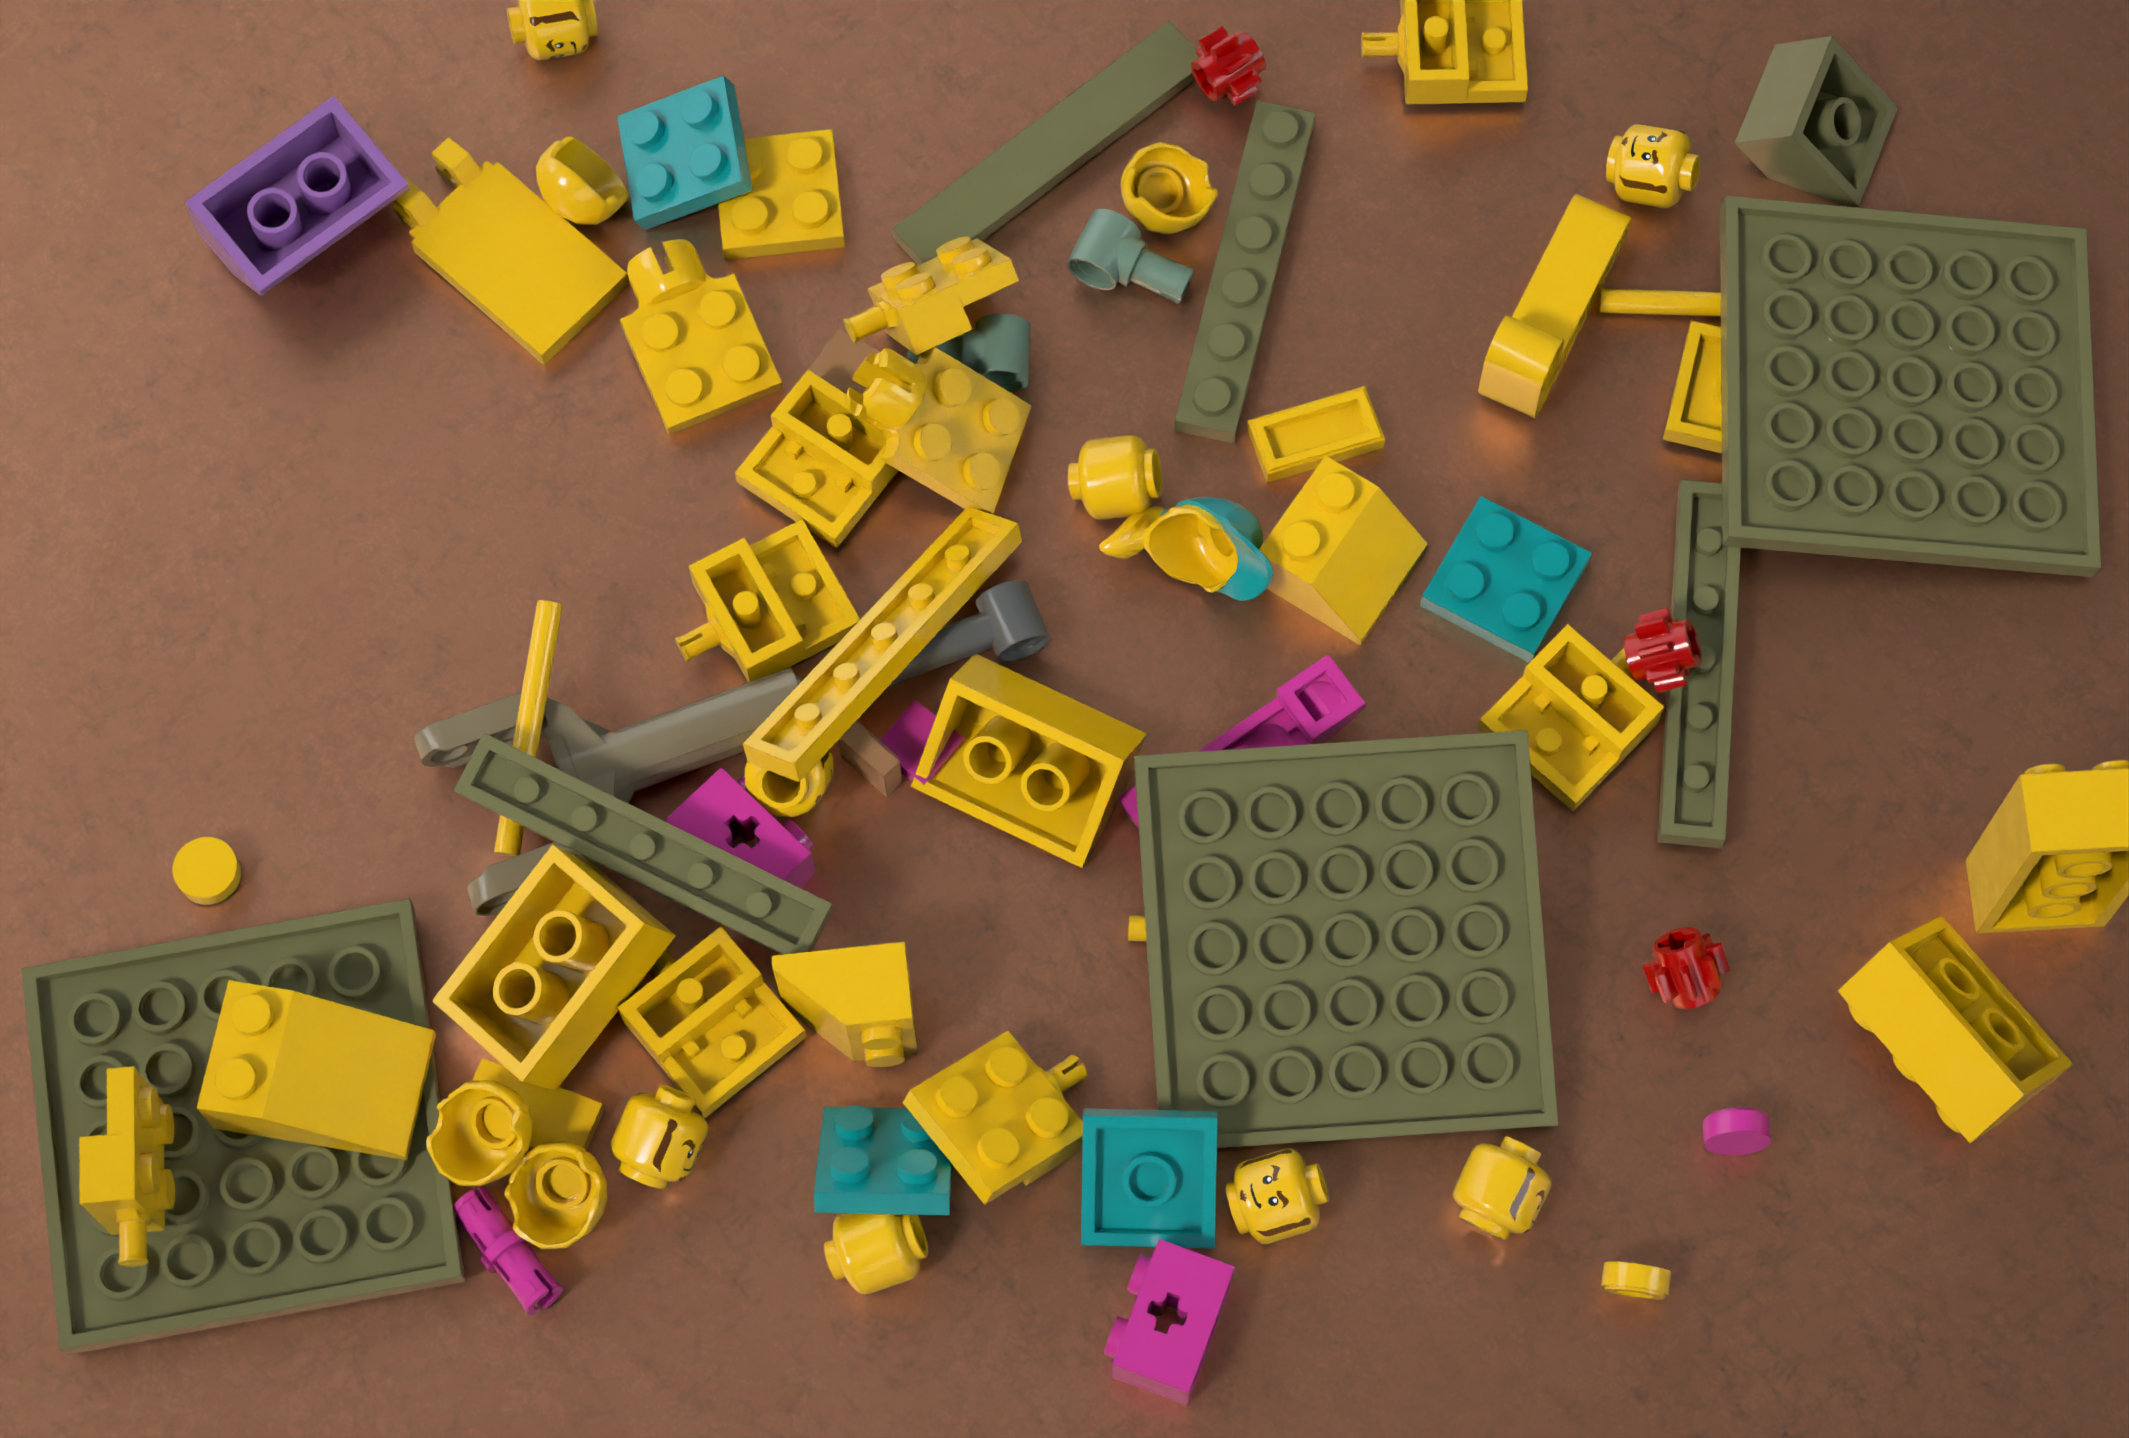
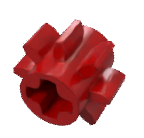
[1191,26,1266,106]
[1624,608,1702,693]
[1643,927,1731,1009]

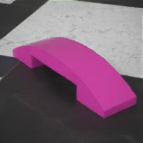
[1118,654,1366,827]

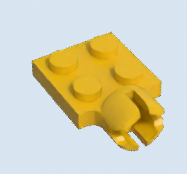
[620,239,782,435]
[846,347,1032,514]

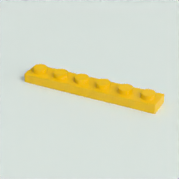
[743,506,1022,782]

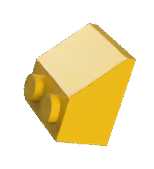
[1259,455,1428,645]
[772,942,918,1067]

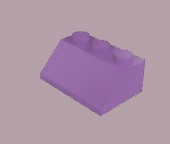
[185,96,410,296]

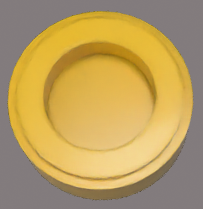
[172,837,241,905]
[1601,1261,1671,1300]

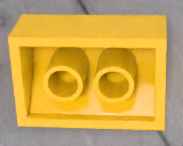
[911,653,1147,868]
[1838,915,2073,1143]

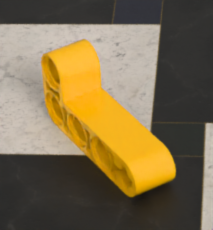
[1478,194,1632,418]

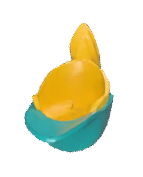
[1099,496,1273,601]

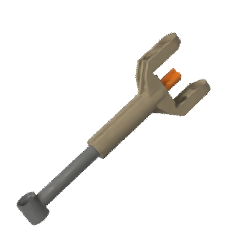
[414,580,1051,916]

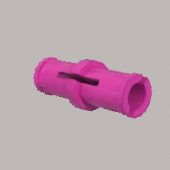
[453,1186,563,1315]

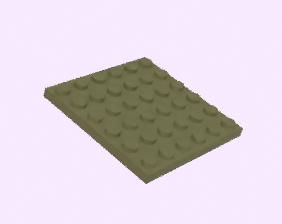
[1720,196,2101,577]
[1134,730,1558,1148]
[22,899,466,1355]

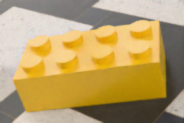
[1966,760,2129,934]

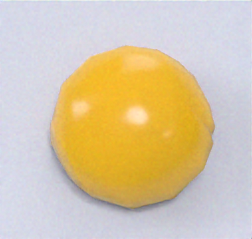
[536,136,630,225]
[1121,142,1218,235]
[426,1080,533,1186]
[504,1141,608,1249]

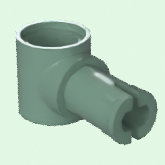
[1066,208,1195,304]
[908,314,1030,393]

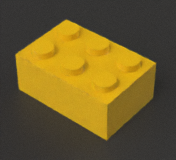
[432,844,676,1091]

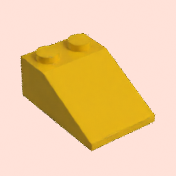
[197,980,436,1160]

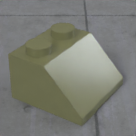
[1735,36,1898,207]

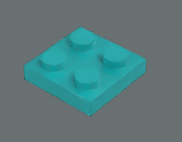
[617,75,753,230]
[1420,496,1592,663]
[814,1105,953,1215]
[1081,1109,1217,1248]

